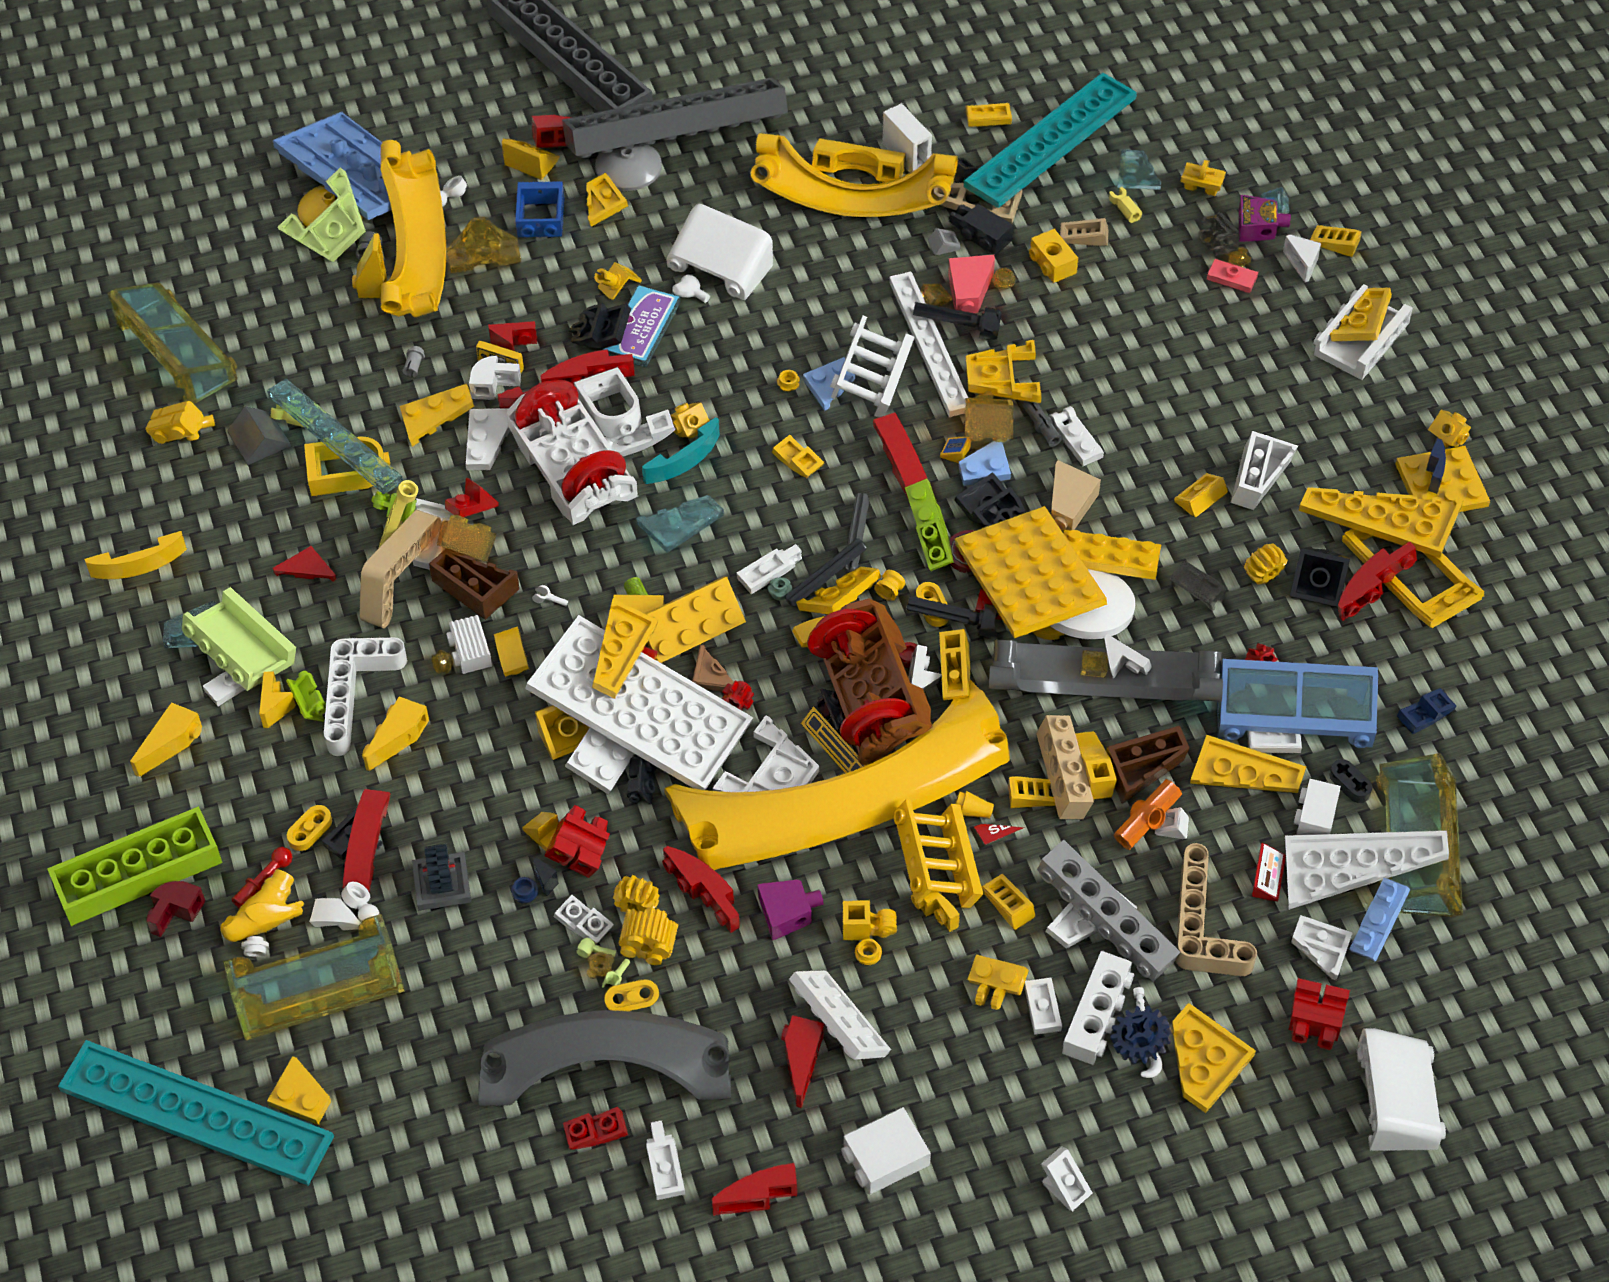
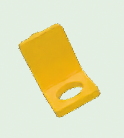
[594,262,642,300]

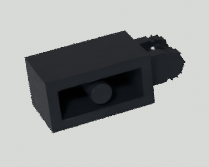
[948,204,1014,256]

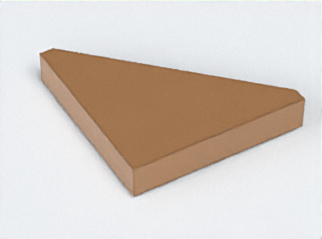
[692,645,734,692]

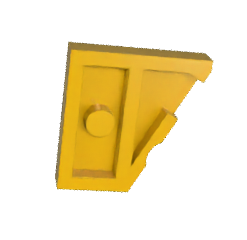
[586,173,628,227]

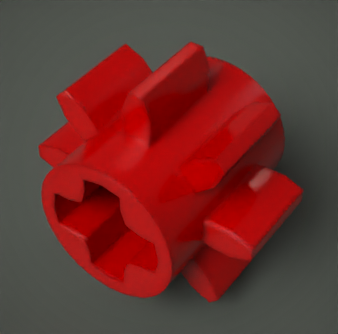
[1244,643,1278,662]
[722,680,754,711]

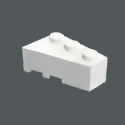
[1231,431,1298,510]

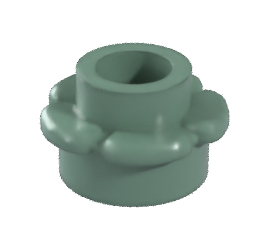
[768,578,792,600]

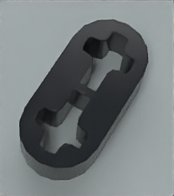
[1329,759,1373,803]

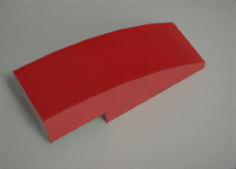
[712,1163,797,1215]

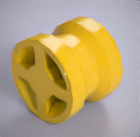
[874,570,905,601]

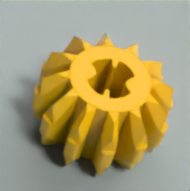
[1244,543,1288,584]
[613,875,660,913]

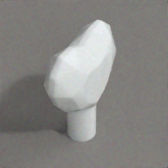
[672,275,710,303]

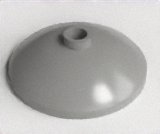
[595,143,662,191]

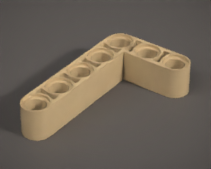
[360,510,441,628]
[1176,843,1257,976]

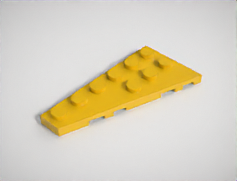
[1299,487,1464,558]

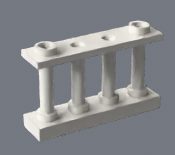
[830,316,914,417]

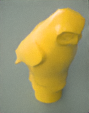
[220,869,304,942]

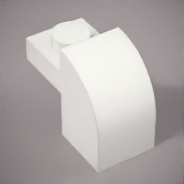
[469,356,521,400]

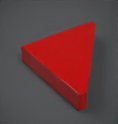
[273,546,337,582]

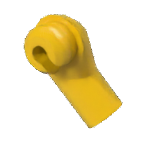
[186,415,215,441]

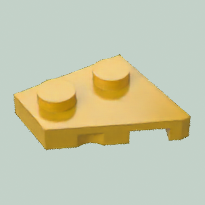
[267,1056,331,1125]

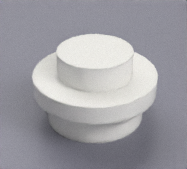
[241,936,269,957]

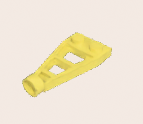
[378,480,418,549]

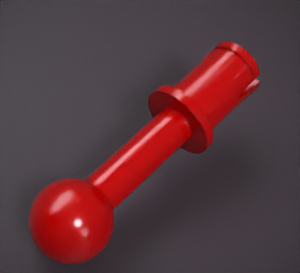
[232,847,293,909]

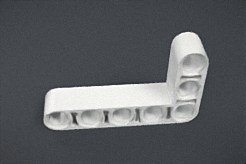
[324,637,407,756]

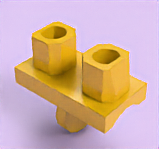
[1181,160,1226,196]

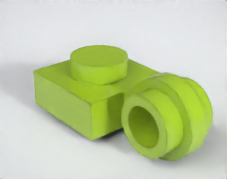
[372,492,417,523]

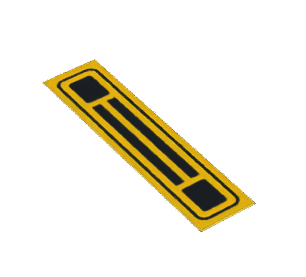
[801,706,865,773]

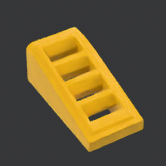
[1310,225,1362,257]
[1008,777,1056,808]
[981,874,1035,930]

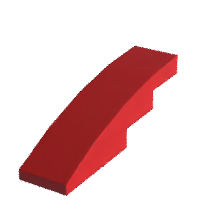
[873,412,927,498]

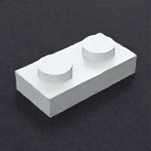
[1024,978,1062,1035]

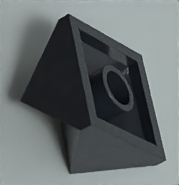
[1290,548,1350,607]

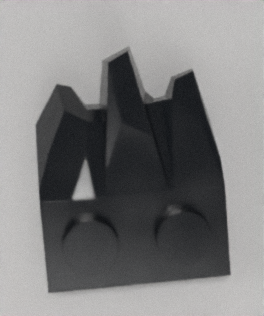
[569,303,631,349]
[954,472,1026,527]

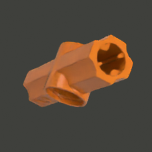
[1113,779,1182,850]

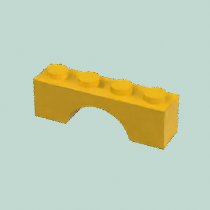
[812,138,906,182]

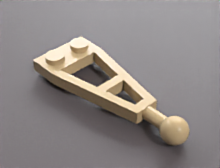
[934,183,1022,223]

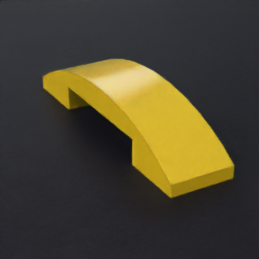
[85,531,187,579]

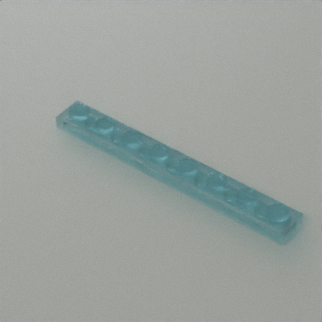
[267,379,403,494]

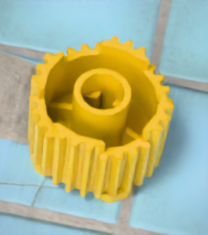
[619,907,678,965]

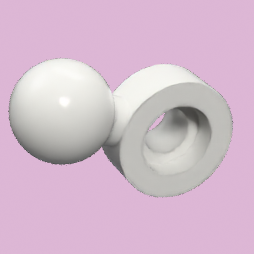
[440,176,467,206]
[341,882,379,925]

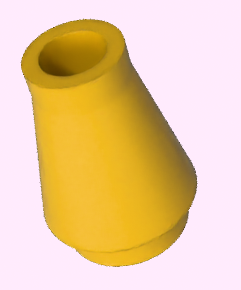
[955,791,994,819]

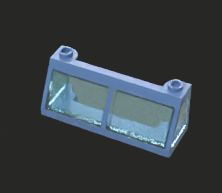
[1217,659,1378,748]

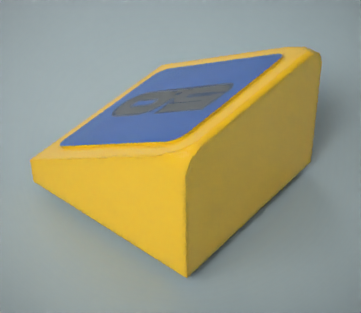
[940,436,971,463]

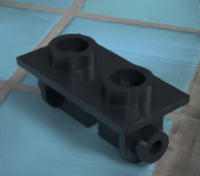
[817,688,845,736]
[627,754,656,804]

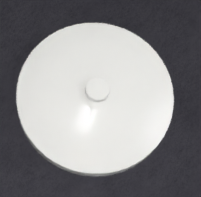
[1050,569,1135,639]

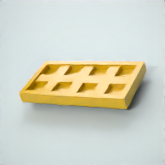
[1063,530,1161,580]
[646,576,746,663]

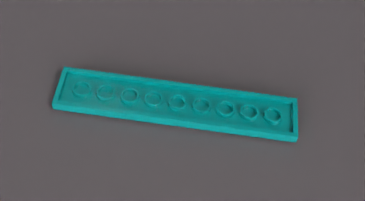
[963,72,1137,208]
[58,1040,334,1185]

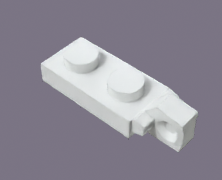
[737,544,802,594]
[646,1121,685,1200]

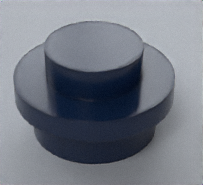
[511,877,538,903]

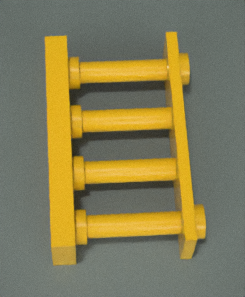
[894,799,983,908]

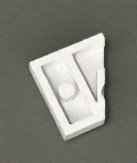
[1291,915,1352,980]

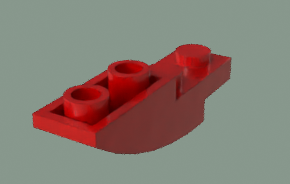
[540,349,635,386]
[1338,541,1417,621]
[662,846,740,933]

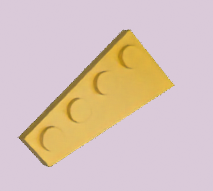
[592,599,658,699]
[1190,735,1306,793]

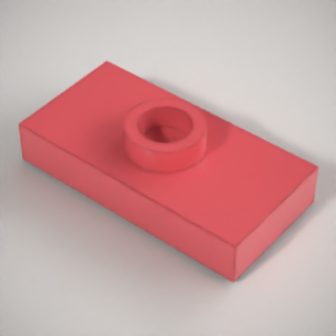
[1207,259,1258,293]

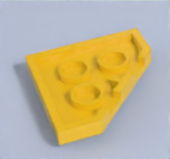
[1171,1003,1256,1113]

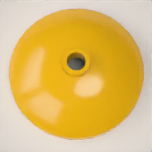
[298,185,363,228]

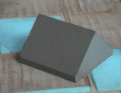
[227,406,291,465]

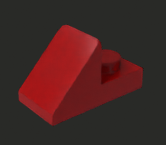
[488,321,537,351]
[445,478,499,519]

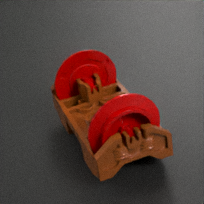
[807,598,932,766]

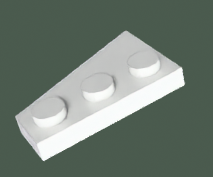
[1045,890,1138,949]

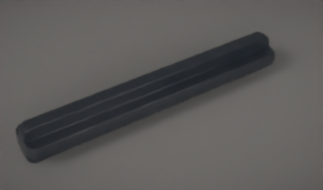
[785,538,866,607]

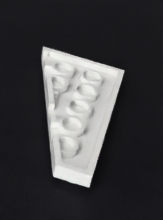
[1285,831,1449,909]

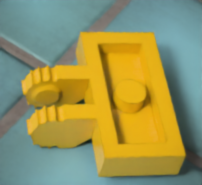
[968,955,1029,1010]

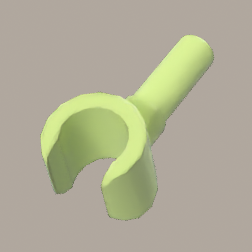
[577,938,616,958]
[602,959,630,988]

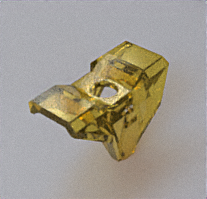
[446,216,521,273]

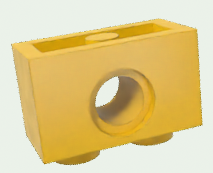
[1029,228,1078,283]

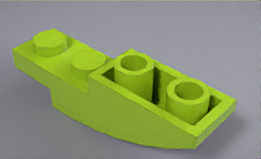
[905,479,953,571]

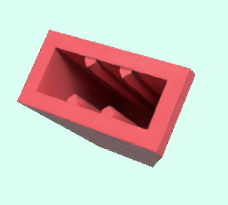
[948,255,995,313]

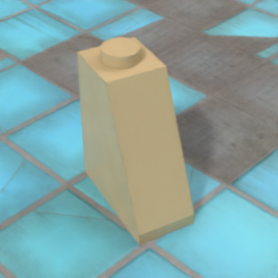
[1051,460,1101,531]

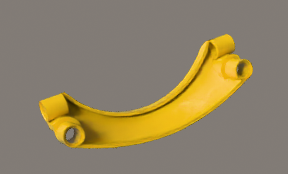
[751,133,958,217]
[380,140,446,317]

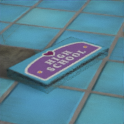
[603,285,681,367]

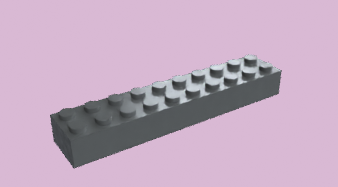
[487,0,652,112]
[562,77,788,158]

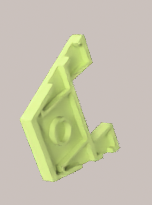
[278,168,366,262]

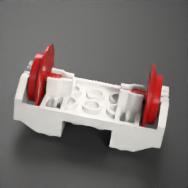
[506,380,638,525]

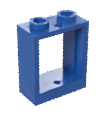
[515,182,564,237]

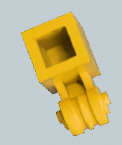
[843,900,897,940]

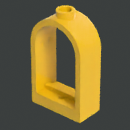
[304,437,391,496]

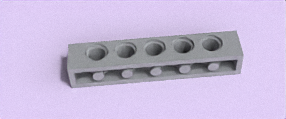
[1037,840,1180,982]

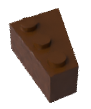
[429,548,520,620]
[1106,725,1189,804]

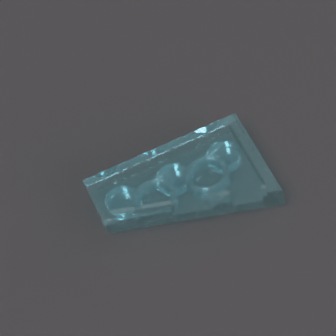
[636,495,724,553]

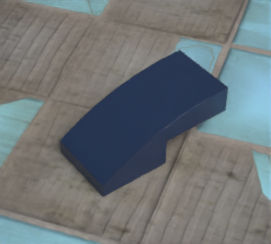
[1426,438,1446,494]
[1397,688,1456,734]

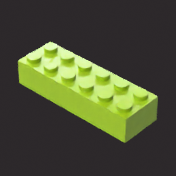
[47,806,222,926]

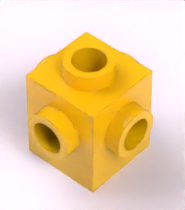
[670,403,710,439]
[1428,410,1471,448]

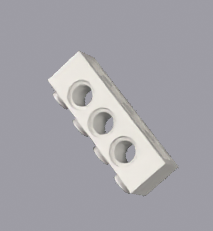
[1062,951,1134,1065]

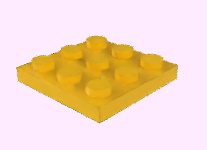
[1395,446,1490,512]

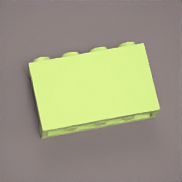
[182,587,296,691]

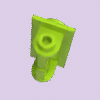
[286,671,326,722]

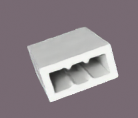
[883,103,932,173]
[841,1107,931,1194]

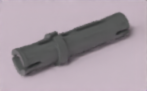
[1019,400,1062,447]

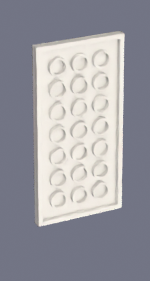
[525,615,753,790]

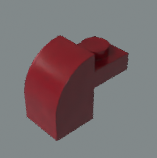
[146,881,205,937]

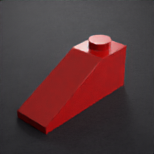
[532,115,572,148]
[781,1015,824,1108]

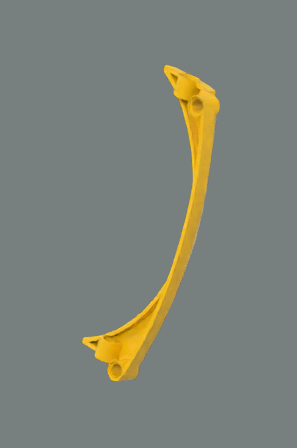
[664,680,1010,870]

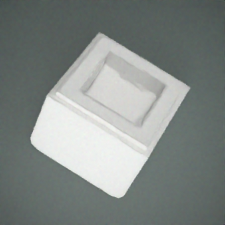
[1155,807,1189,839]

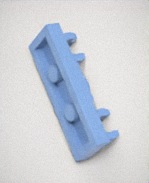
[1350,878,1410,962]

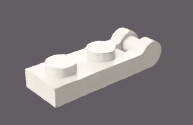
[1049,406,1104,466]

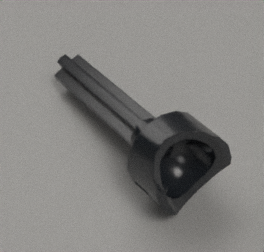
[913,302,1002,340]
[906,596,999,640]

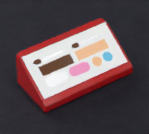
[1252,843,1286,902]

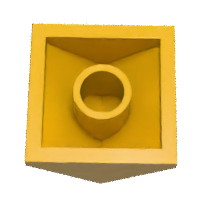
[502,138,560,180]
[535,705,590,760]

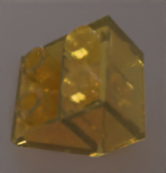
[963,398,1014,442]
[437,515,497,562]

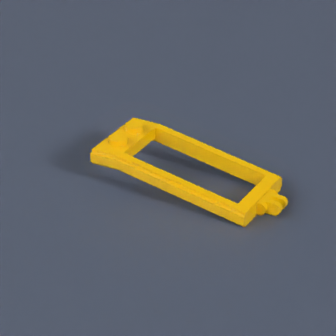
[1342,529,1484,628]

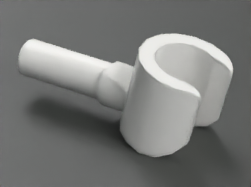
[532,585,568,606]

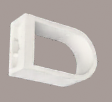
[574,367,642,437]

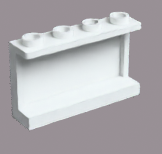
[1313,284,1413,380]

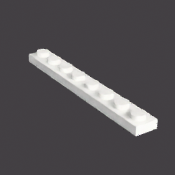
[889,272,972,417]

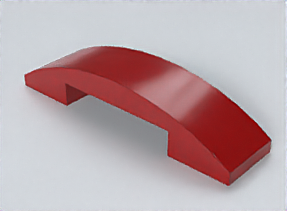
[343,789,391,892]

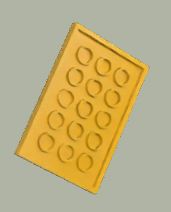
[955,506,1107,639]

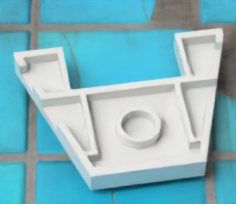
[713,716,819,792]

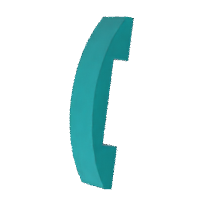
[642,417,720,484]

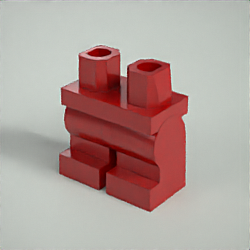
[544,805,610,878]
[1288,978,1350,1050]

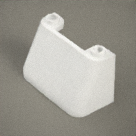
[667,204,773,301]
[1356,1028,1446,1151]

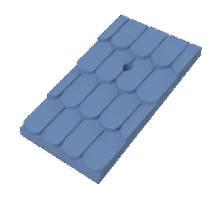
[273,112,392,220]

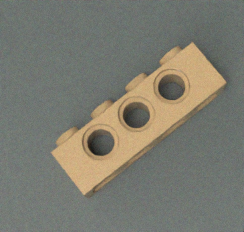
[1036,715,1094,819]

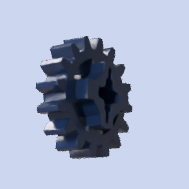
[1110,1006,1172,1064]

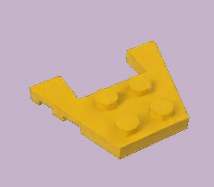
[966,340,1041,403]

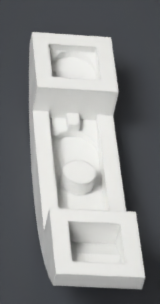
[605,410,675,456]

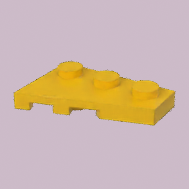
[1330,288,1392,341]
[400,384,475,447]
[796,567,881,614]

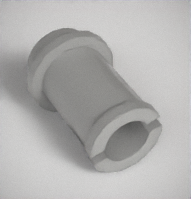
[402,346,425,377]

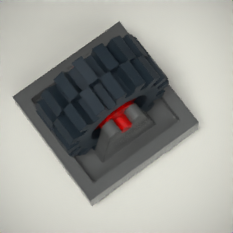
[412,844,472,911]

